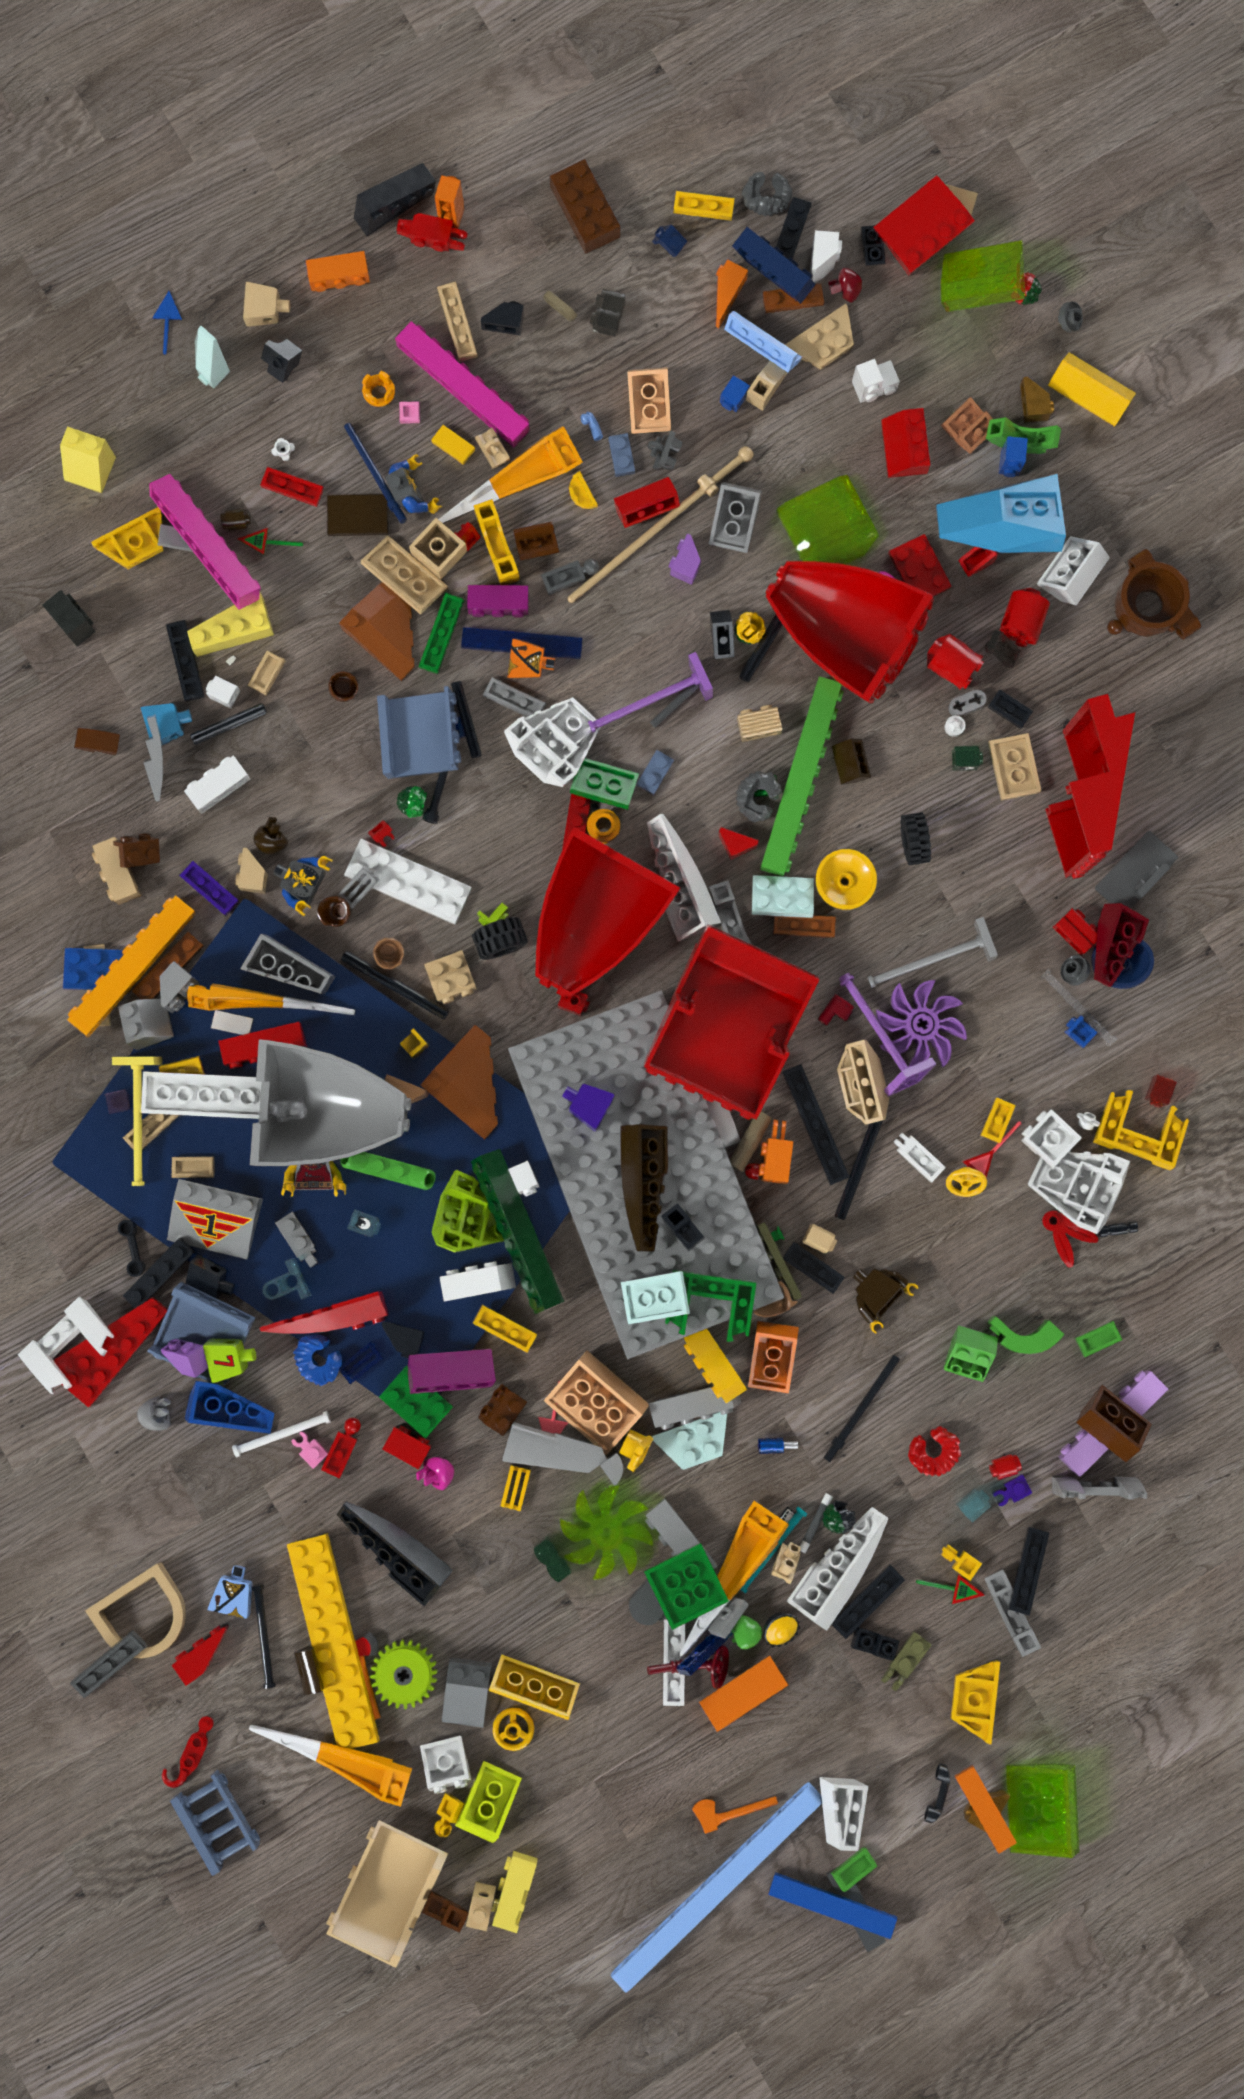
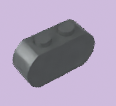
[629,1579,666,1625]

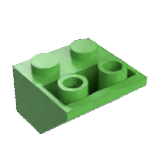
[943,1325,998,1382]

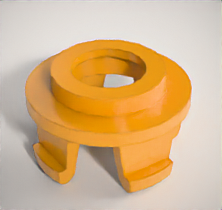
[362,371,395,407]
[587,809,620,844]

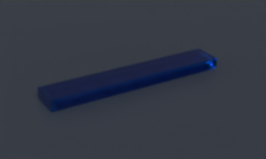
[461,627,583,659]

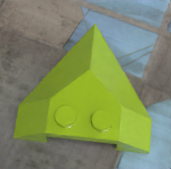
[432,1170,504,1253]

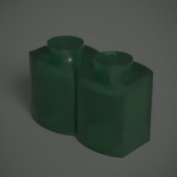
[534,1537,571,1582]

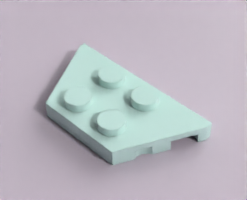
[651,1412,727,1470]

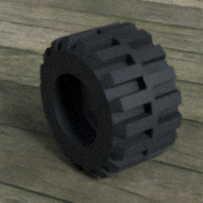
[472,917,528,960]

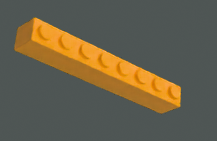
[67,895,196,1038]

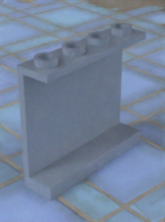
[377,686,461,779]

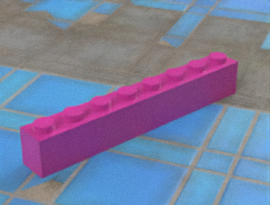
[395,322,530,448]
[149,474,261,610]

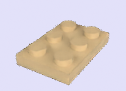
[988,733,1042,801]

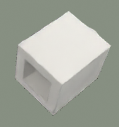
[206,676,240,709]

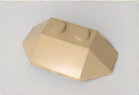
[837,1039,889,1125]

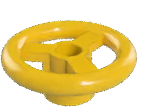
[946,1167,987,1197]
[492,1708,534,1751]

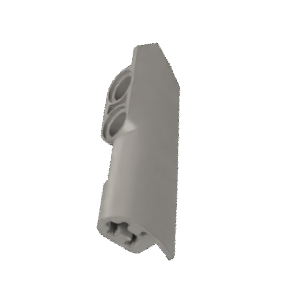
[502,1422,607,1473]

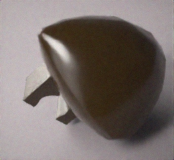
[254,817,288,854]

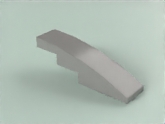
[143,714,163,802]

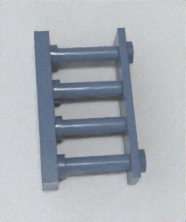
[170,1769,260,1876]

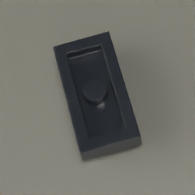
[987,689,1033,729]

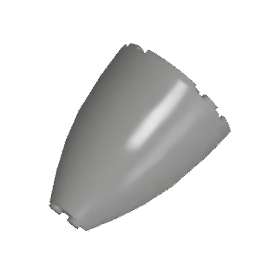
[250,1039,411,1166]

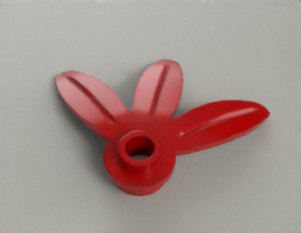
[1042,1211,1099,1268]

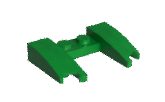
[665,1270,757,1342]

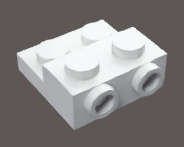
[1021,1109,1082,1168]
[420,1735,472,1794]

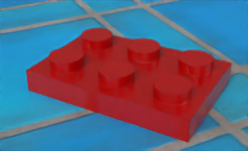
[888,534,952,597]

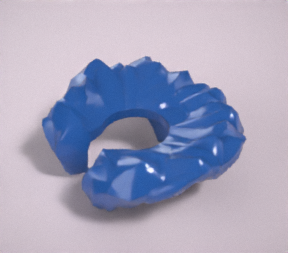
[293,1334,342,1386]

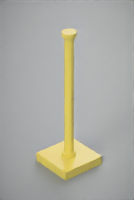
[112,1057,162,1186]

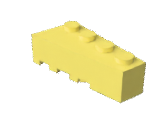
[187,592,274,657]

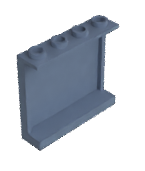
[147,1282,255,1387]

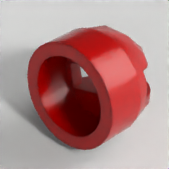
[745,1163,759,1180]

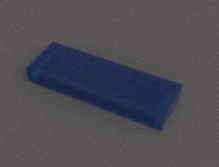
[676,1631,733,1676]

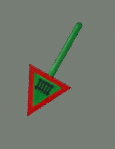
[237,528,304,555]
[916,1574,985,1604]

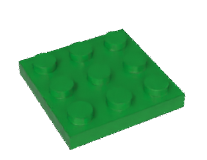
[644,1542,729,1630]

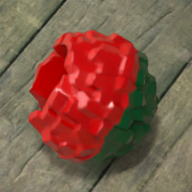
[1010,272,1042,305]

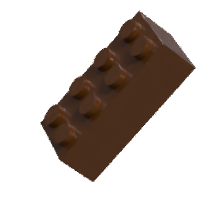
[550,159,620,254]

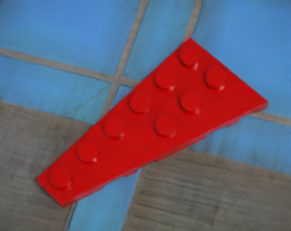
[53,1297,168,1408]

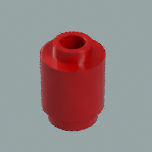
[989,1454,1022,1480]

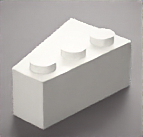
[440,1262,516,1301]

